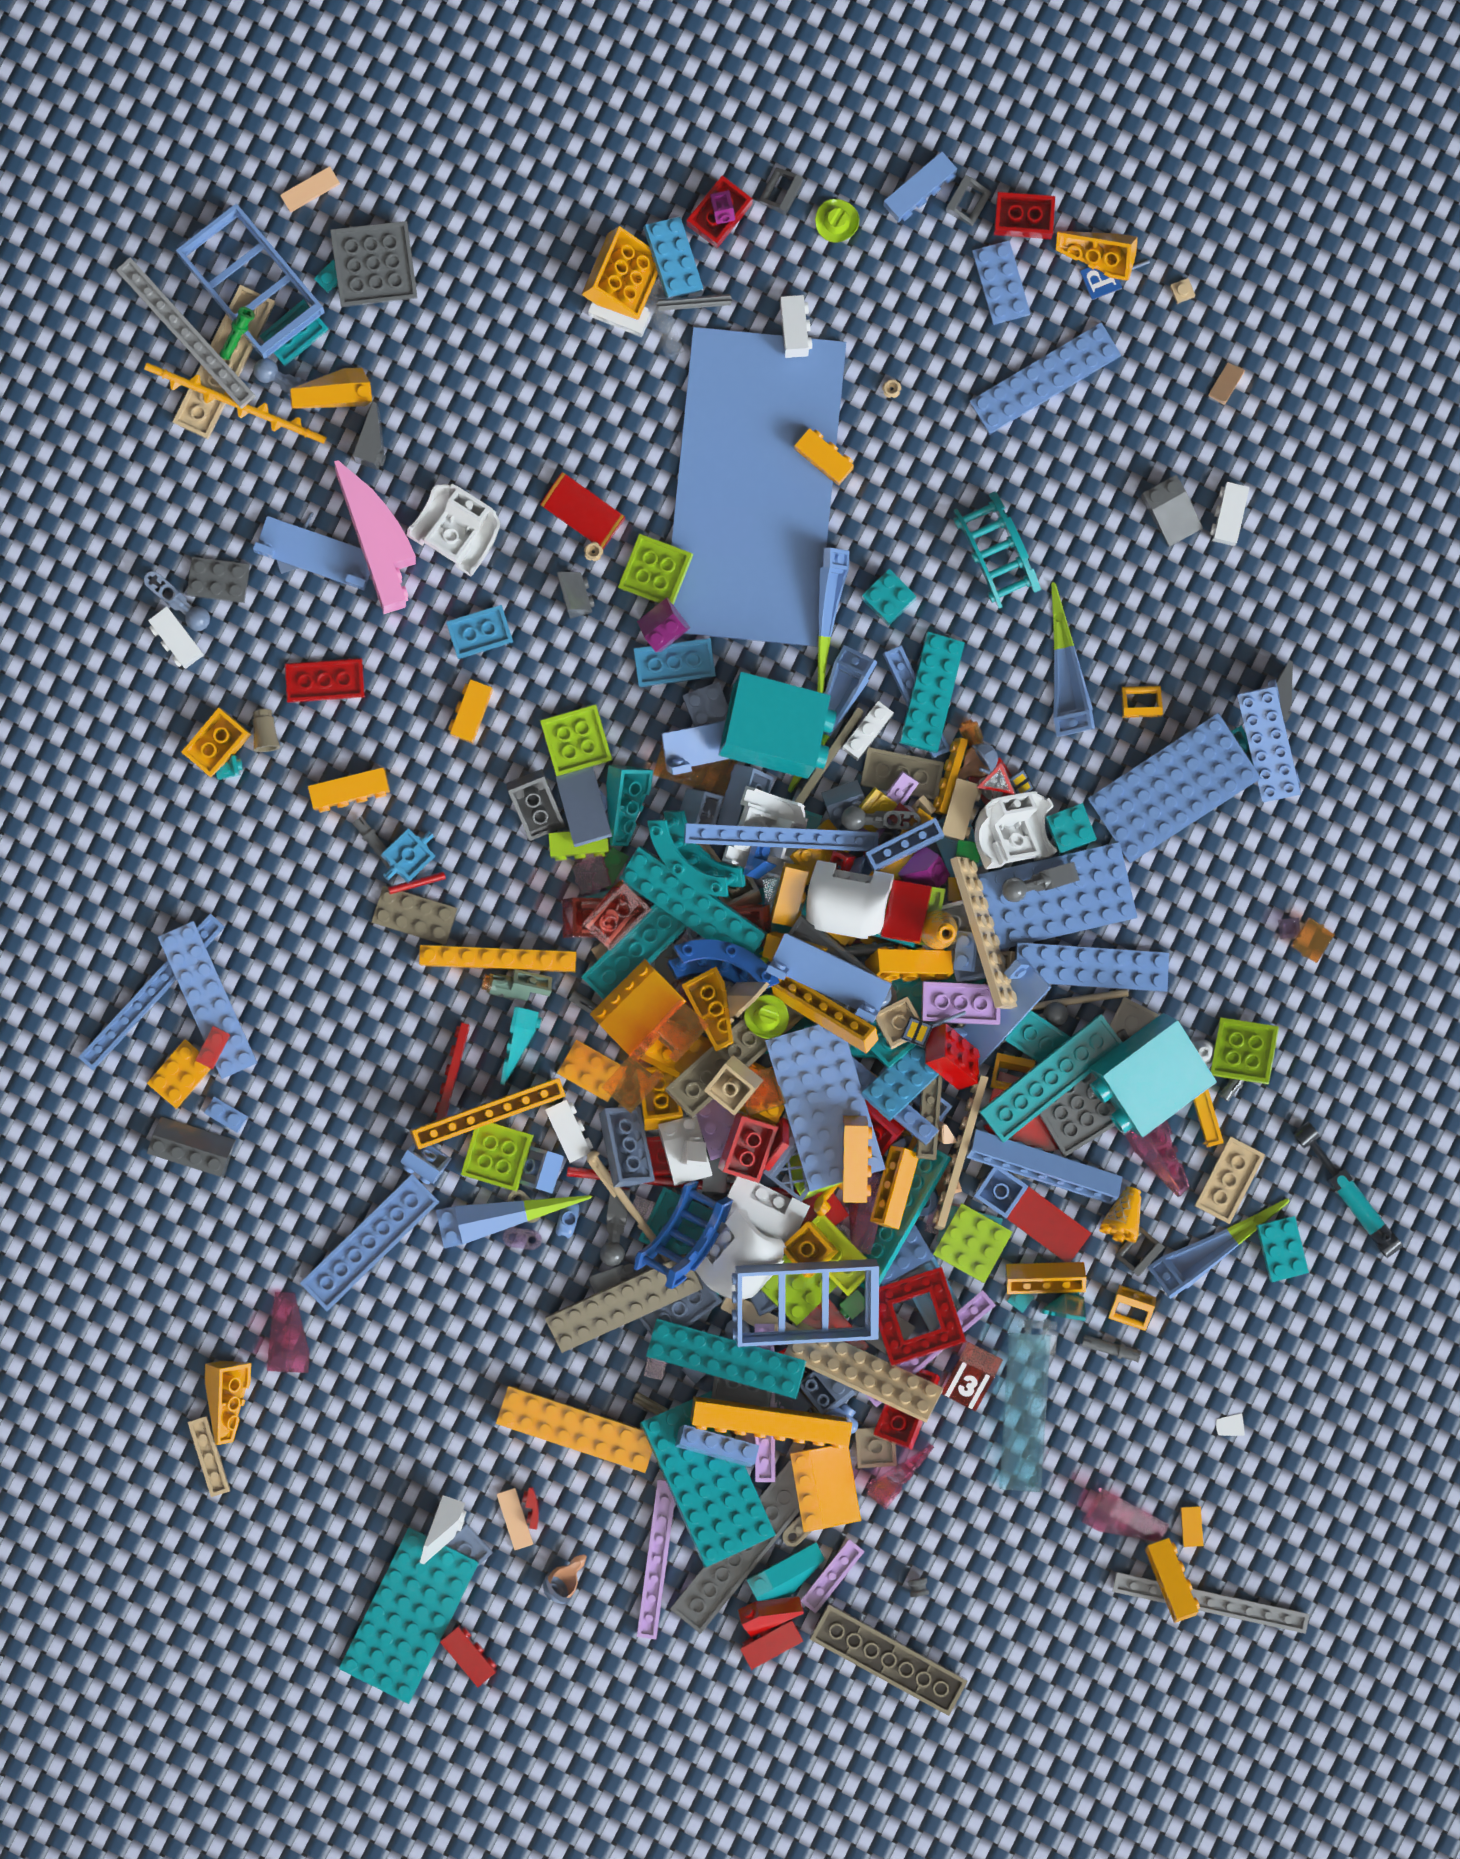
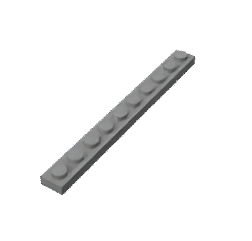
[116,257,256,409]
[1112,1572,1310,1634]

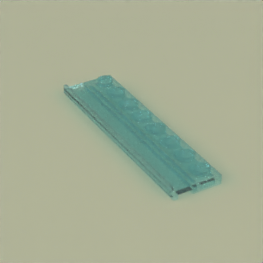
[999,1332,1051,1492]

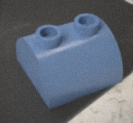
[401,1143,452,1184]
[974,1167,1028,1218]

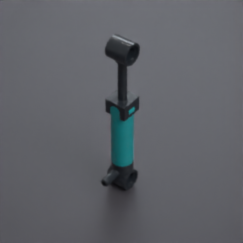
[1293,1122,1403,1259]

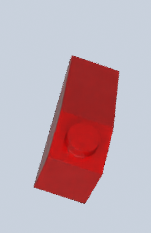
[738,1596,804,1637]

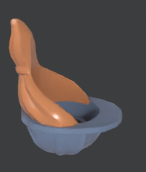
[957,743,998,780]
[543,1554,587,1604]

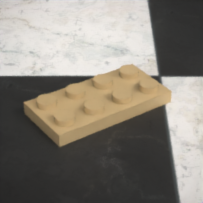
[1194,1137,1265,1224]

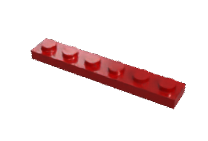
[432,1023,470,1122]

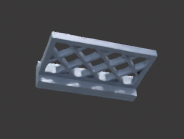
[763,1134,809,1202]

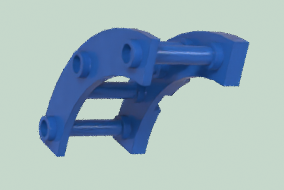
[667,939,780,996]
[634,1180,733,1290]

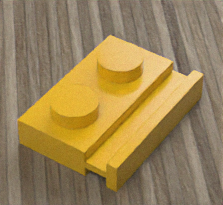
[859,787,898,832]

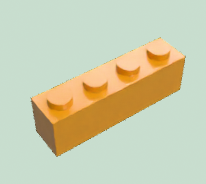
[308,768,390,813]
[870,1145,918,1230]
[1005,1262,1086,1294]
[1145,1538,1200,1623]

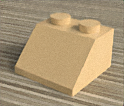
[704,1055,763,1116]

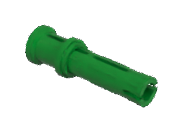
[219,307,255,360]

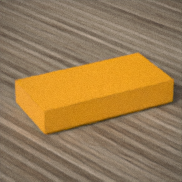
[1180,1506,1203,1547]

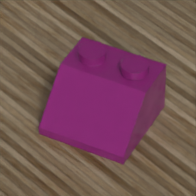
[637,597,691,652]
[898,847,950,888]

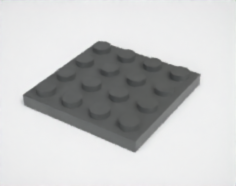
[330,221,417,307]

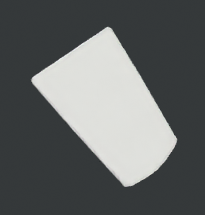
[1216,1413,1245,1436]

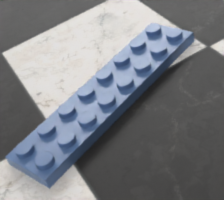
[969,323,1121,435]
[158,921,257,1079]
[1015,943,1169,992]
[300,1174,440,1311]

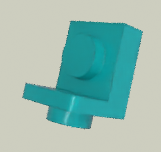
[216,755,243,780]

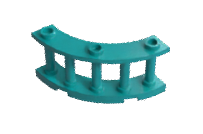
[953,491,1041,608]
[647,810,746,897]

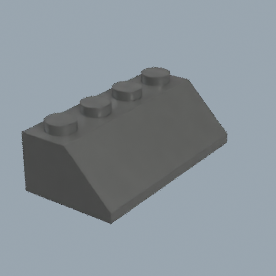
[147,1117,236,1177]

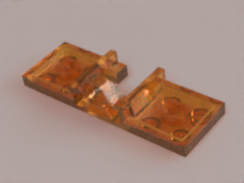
[602,999,709,1113]

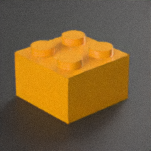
[784,1221,839,1278]

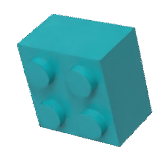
[861,569,917,626]
[1045,803,1097,855]

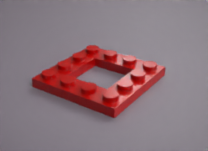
[879,1267,967,1366]

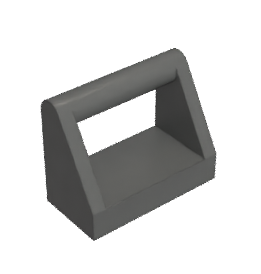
[759,167,803,216]
[946,175,991,226]
[1114,1227,1165,1276]

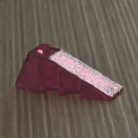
[1126,1120,1189,1197]
[848,1173,882,1255]
[267,1292,310,1373]
[866,1444,934,1510]
[1082,1487,1169,1542]

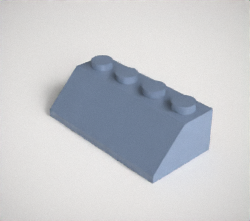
[717,764,774,826]

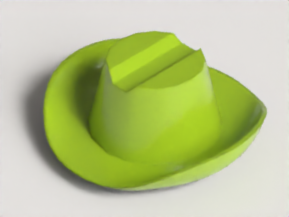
[815,199,859,243]
[744,995,789,1039]

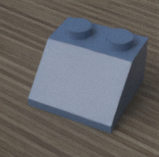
[520,1146,564,1194]

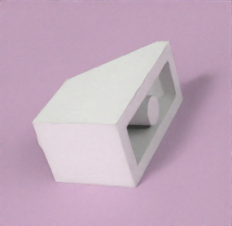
[682,1137,707,1166]

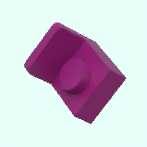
[710,190,735,224]

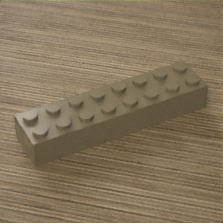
[810,1603,968,1716]

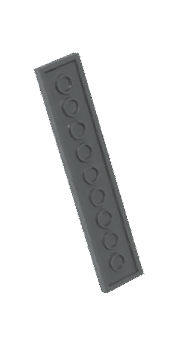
[670,1459,800,1634]

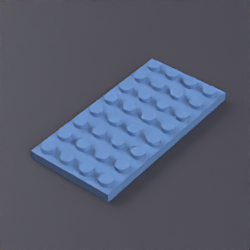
[1088,713,1261,863]
[977,842,1138,950]
[765,1024,885,1191]

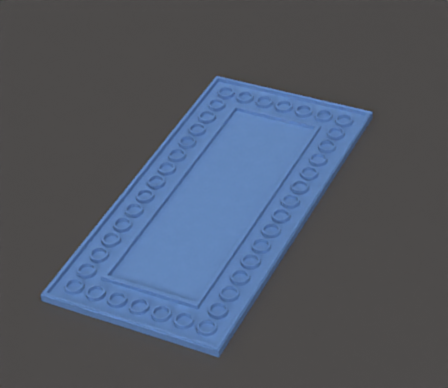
[671,327,847,647]

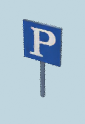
[1080,260,1150,300]

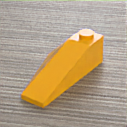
[1056,231,1138,281]
[290,368,372,408]
[682,967,734,1052]
[205,1361,251,1445]

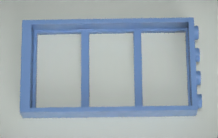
[176,203,325,359]
[732,1259,879,1347]

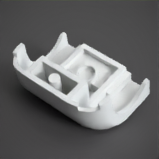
[406,484,500,577]
[722,786,808,878]
[975,792,1057,870]
[806,860,894,939]
[718,1176,810,1243]
[695,1209,786,1300]

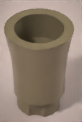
[253,709,280,752]

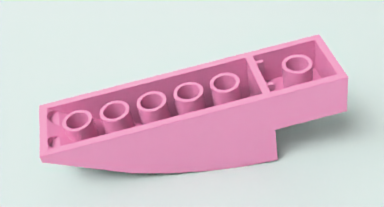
[334,460,416,614]

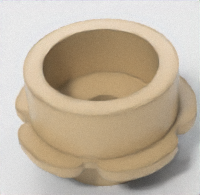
[882,379,901,398]
[584,542,603,561]

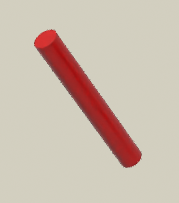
[388,872,446,894]

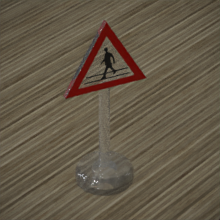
[974,762,1015,833]

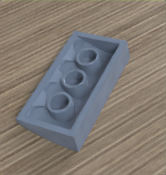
[599,1107,655,1187]

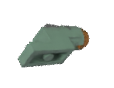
[481,969,552,1001]

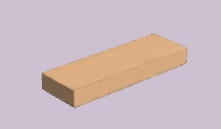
[280,166,340,213]
[497,1488,533,1550]

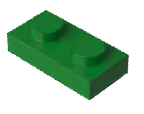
[593,847,629,890]

